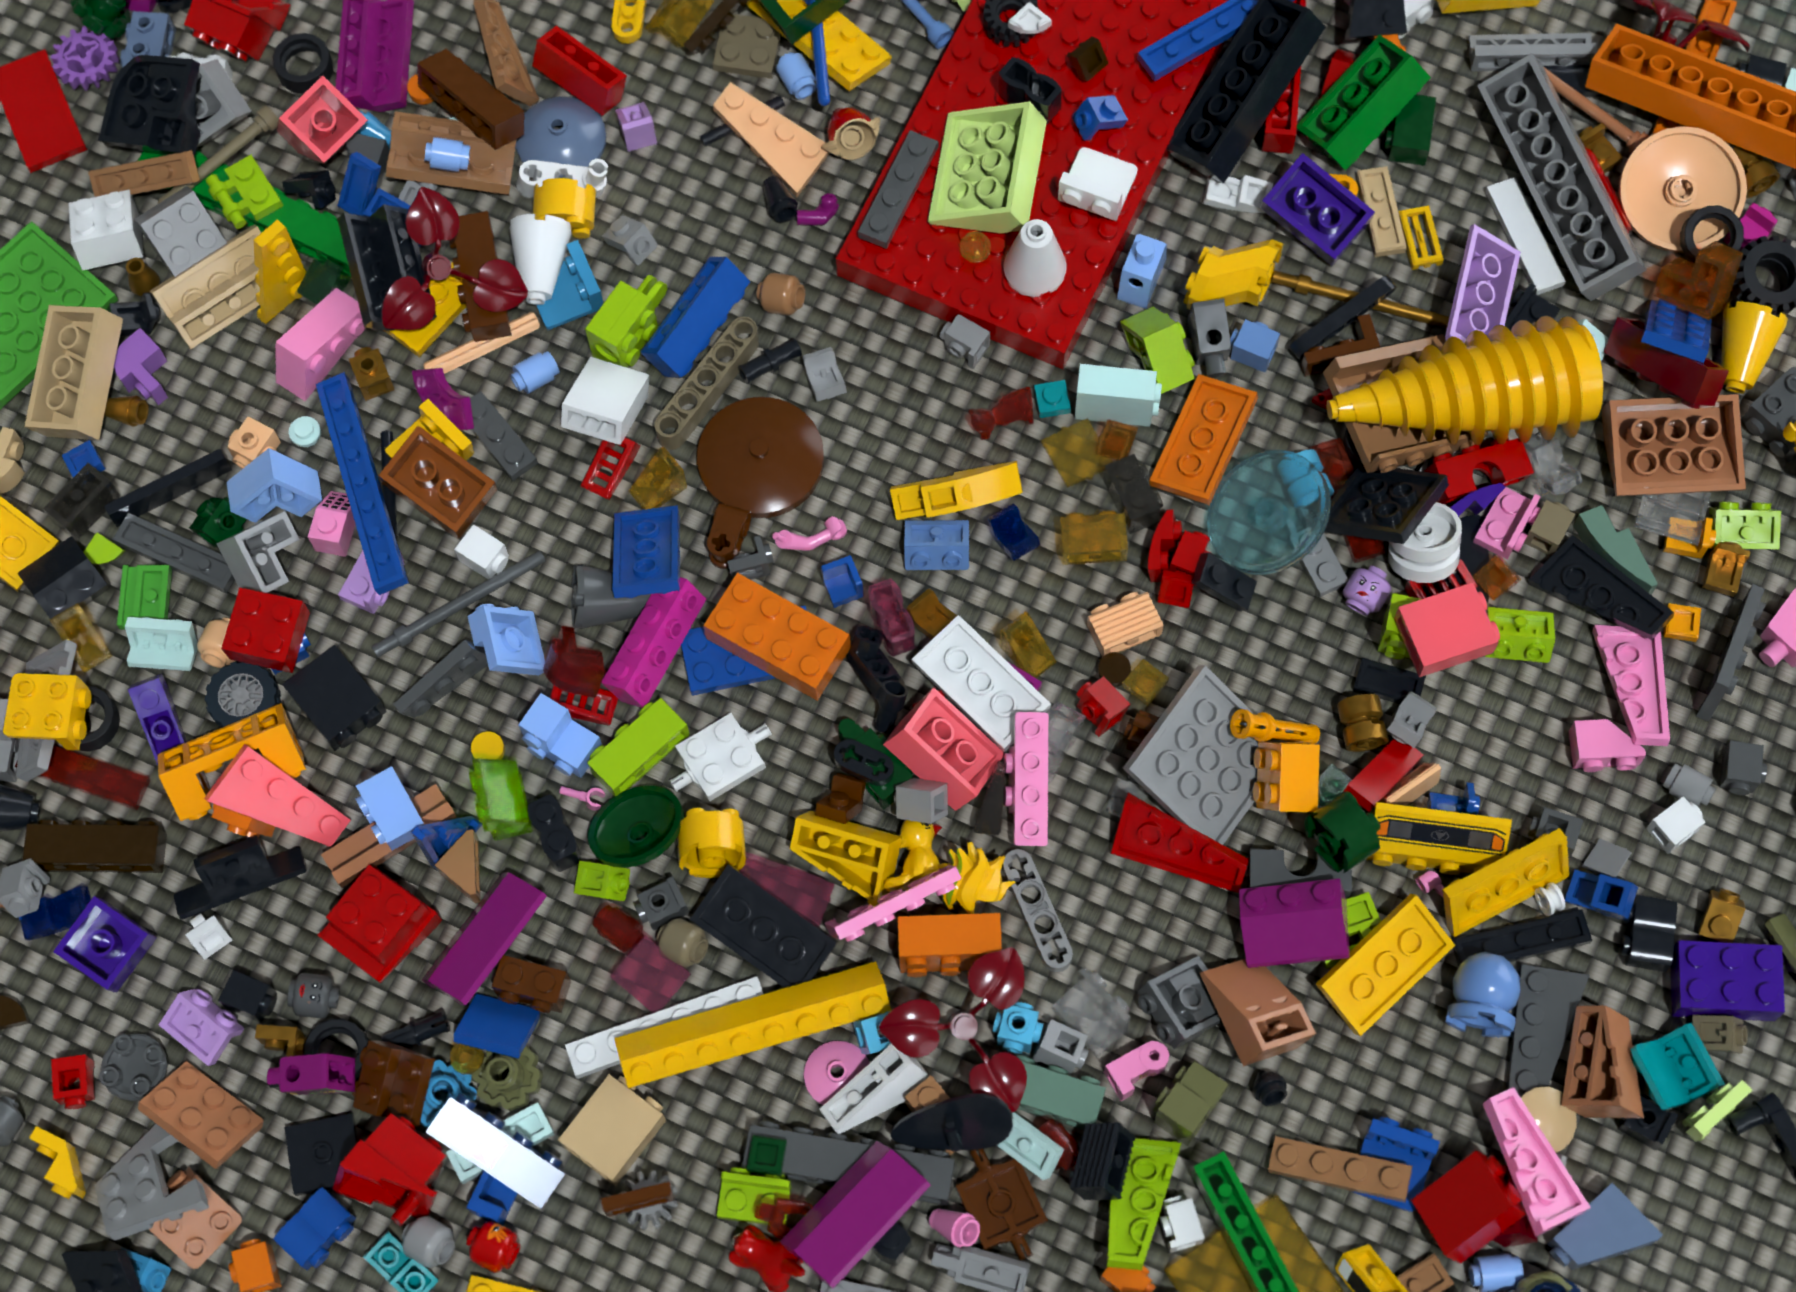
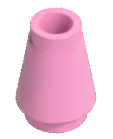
[929,1209,980,1248]

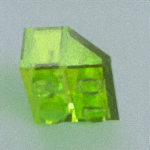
[469,758,533,841]

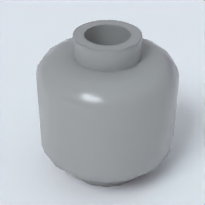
[402,1216,455,1268]

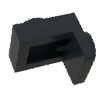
[107,293,159,336]

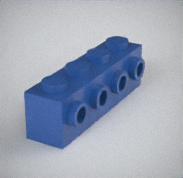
[640,257,751,378]

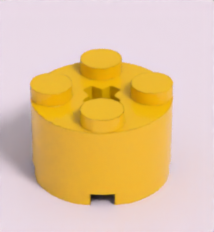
[533,178,596,239]
[677,808,746,878]

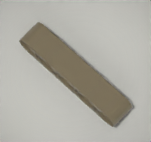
[655,317,759,450]

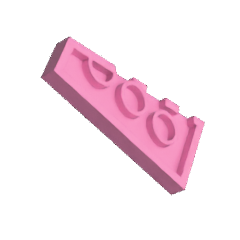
[1592,625,1670,746]

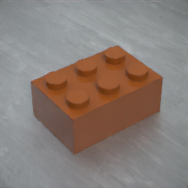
[378,426,497,540]

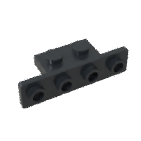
[174,836,307,920]

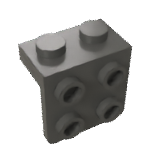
[1742,367,1796,463]

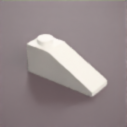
[819,1043,929,1134]

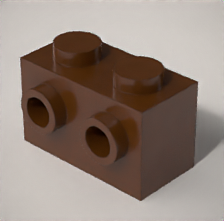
[491,955,571,1013]

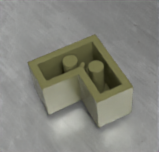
[1153,1061,1229,1146]

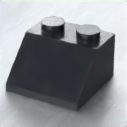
[17,536,110,626]

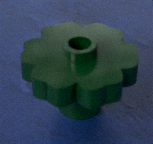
[70,0,131,39]

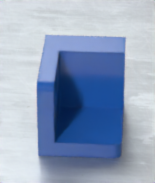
[821,555,864,608]
[466,1171,518,1225]

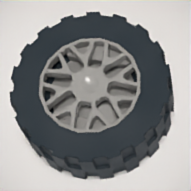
[205,662,282,728]

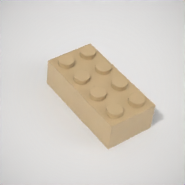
[24,305,123,440]

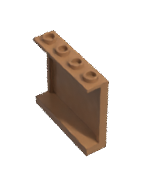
[1323,334,1489,473]

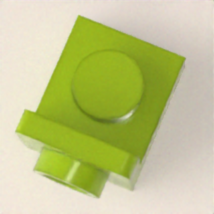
[574,861,630,901]

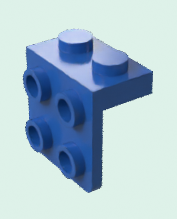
[1352,1117,1440,1212]

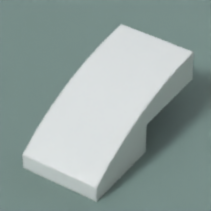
[1203,175,1273,213]

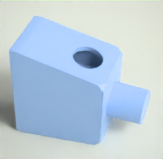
[1117,234,1167,309]

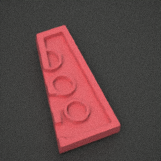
[204,744,351,847]

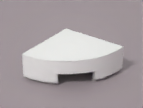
[1008,2,1052,34]

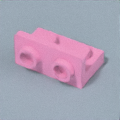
[1473,487,1541,560]

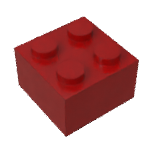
[221,587,310,673]

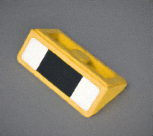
[1335,1244,1408,1292]

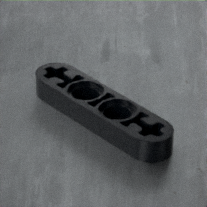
[1289,275,1397,360]

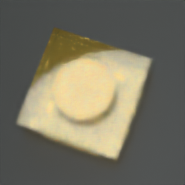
[1122,659,1169,706]

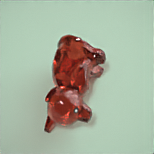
[968,387,1034,440]

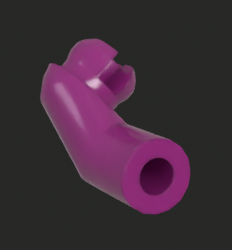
[797,193,839,225]

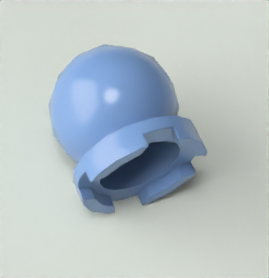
[1446,952,1520,1038]

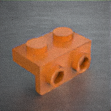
[212,804,276,838]

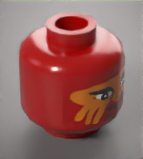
[466,1221,521,1273]

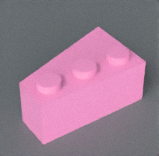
[275,288,366,401]

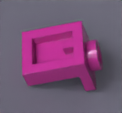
[1723,202,1778,251]

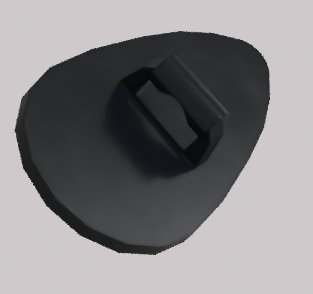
[891,1094,1013,1152]

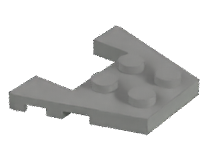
[94,1124,209,1241]

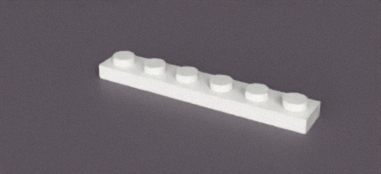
[565,976,764,1079]

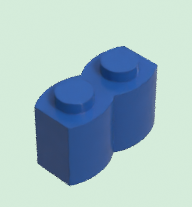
[273,1187,356,1270]

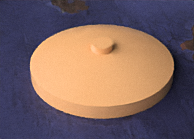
[1618,127,1747,253]

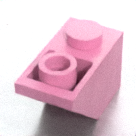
[1569,719,1646,772]

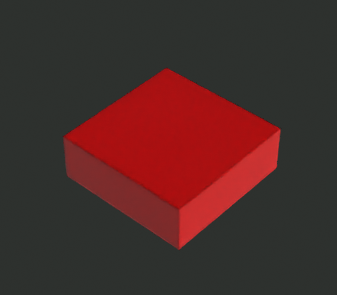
[1157,570,1194,608]

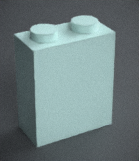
[1075,364,1162,427]

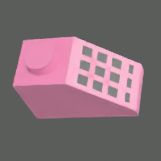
[308,491,355,557]

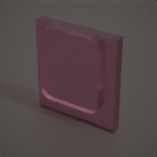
[610,935,691,1013]

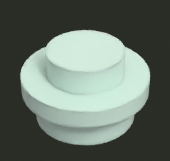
[289,416,321,447]

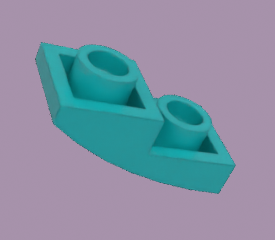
[363,1231,439,1292]

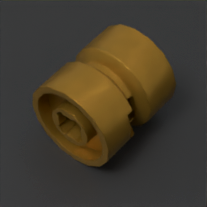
[1733,146,1780,198]
[1337,694,1389,752]

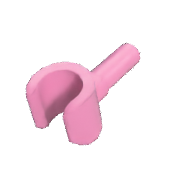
[560,786,605,811]
[1416,871,1445,897]

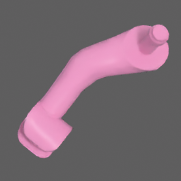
[772,517,847,551]

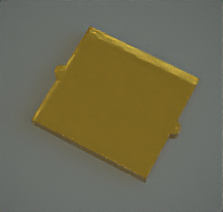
[1041,418,1114,488]

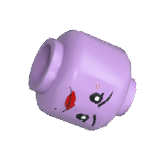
[1343,565,1391,616]

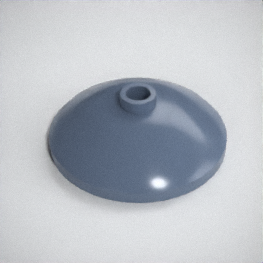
[516,97,606,178]

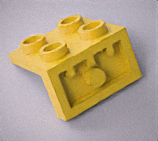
[385,399,474,461]

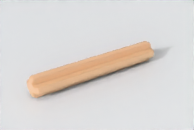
[423,312,540,374]

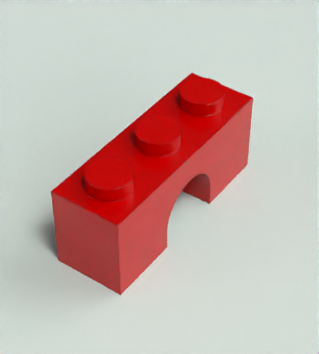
[1424,438,1534,505]

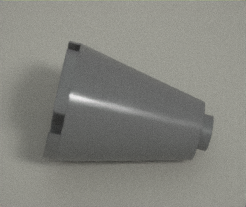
[571,564,651,629]

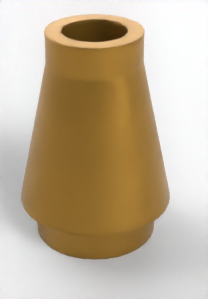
[126,258,160,296]
[104,396,148,427]

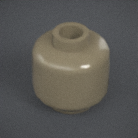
[657,918,708,967]

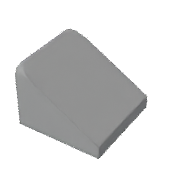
[1582,839,1632,878]

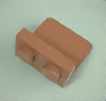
[148,1167,242,1269]

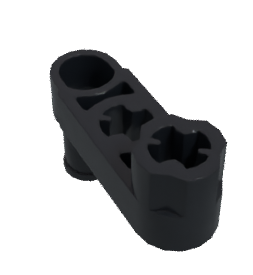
[847,626,908,733]
[1726,1092,1796,1182]

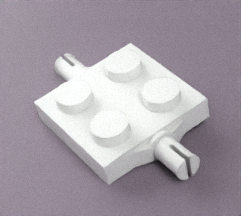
[669,713,772,802]

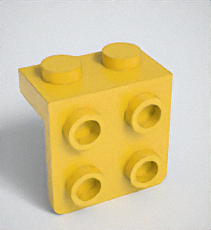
[3,673,92,751]

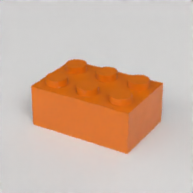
[898,913,1002,977]

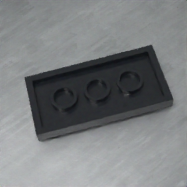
[690,864,839,988]

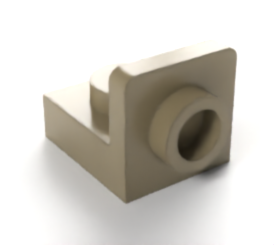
[1692,1015,1748,1054]

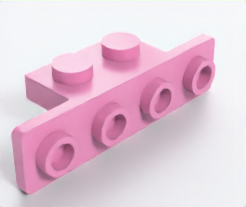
[1003,712,1049,846]

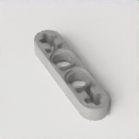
[1003,849,1073,972]

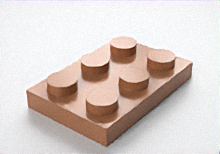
[138,1061,264,1169]

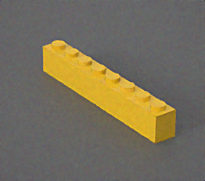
[614,961,891,1088]

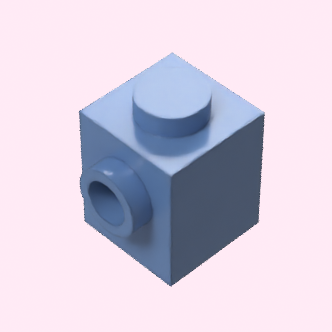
[1230,319,1280,373]

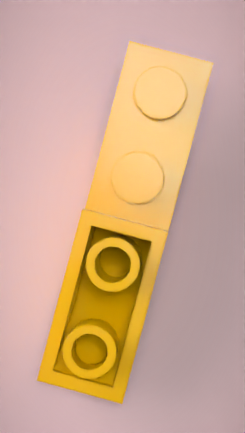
[890,461,1023,520]

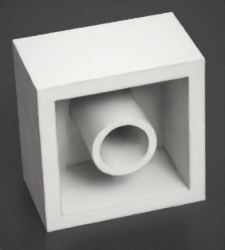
[69,189,144,271]

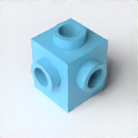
[992,1002,1044,1054]

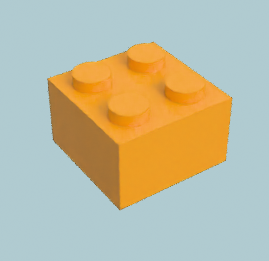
[1253,742,1320,812]

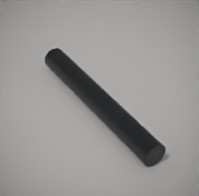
[699,95,785,147]

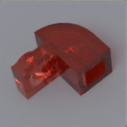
[543,626,605,697]

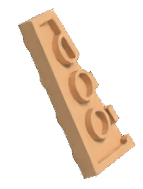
[713,82,830,198]

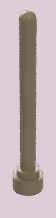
[158,105,279,204]

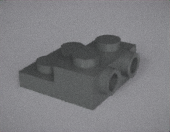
[1137,956,1222,1049]

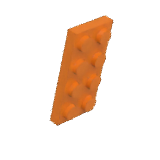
[1149,374,1258,505]

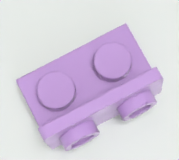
[338,550,404,614]
[159,989,244,1066]

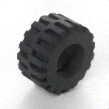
[1723,235,1796,317]

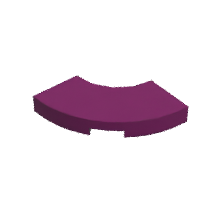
[412,368,474,430]

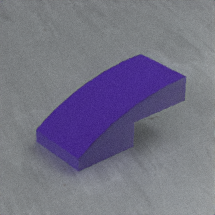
[1450,483,1506,517]

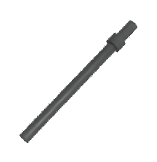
[371,550,546,658]

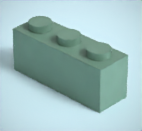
[1016,1055,1106,1130]

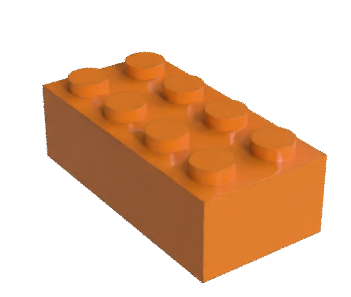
[703,573,851,701]

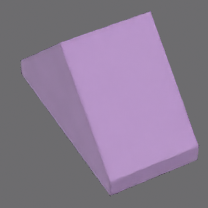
[615,102,657,152]

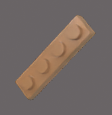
[88,150,200,197]
[1268,1136,1413,1203]

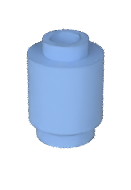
[776,52,817,99]
[424,137,470,172]
[510,351,560,394]
[1469,1253,1524,1292]

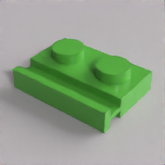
[117,565,172,630]

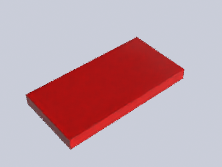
[0,49,87,173]

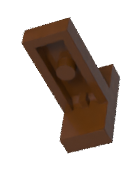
[1301,314,1381,377]

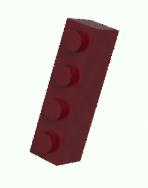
[1604,317,1729,409]

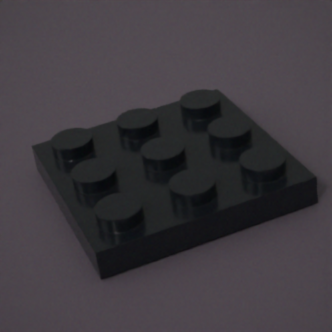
[1315,463,1449,544]

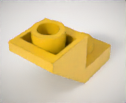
[29,1126,86,1199]

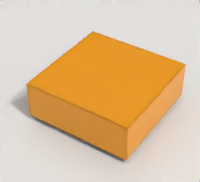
[1663,603,1701,642]

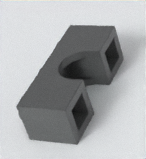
[1247,849,1352,899]

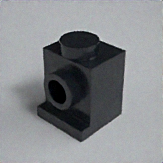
[1618,1096,1678,1151]

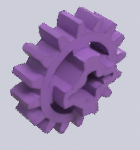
[51,26,119,91]

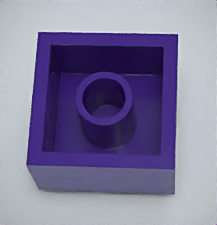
[53,896,157,993]

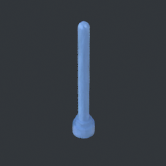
[901,0,954,49]

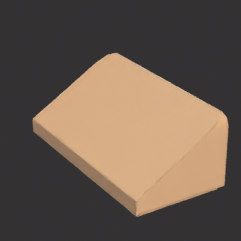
[1380,763,1441,806]

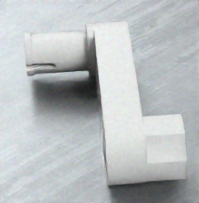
[516,159,608,198]

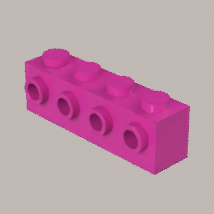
[601,577,706,708]

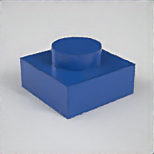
[62,440,106,484]

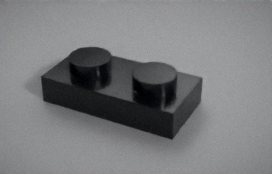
[1192,553,1257,612]

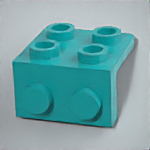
[1630,1023,1725,1110]

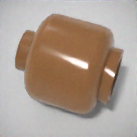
[757,273,805,315]

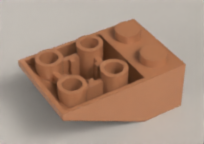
[1200,959,1316,1066]

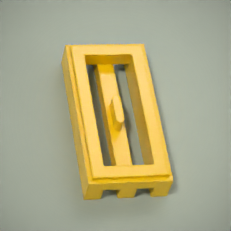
[1398,206,1444,270]

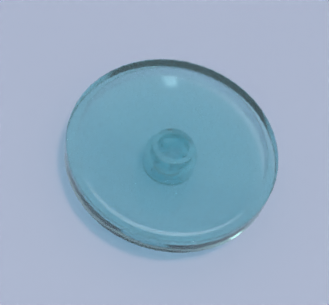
[1207,450,1331,575]

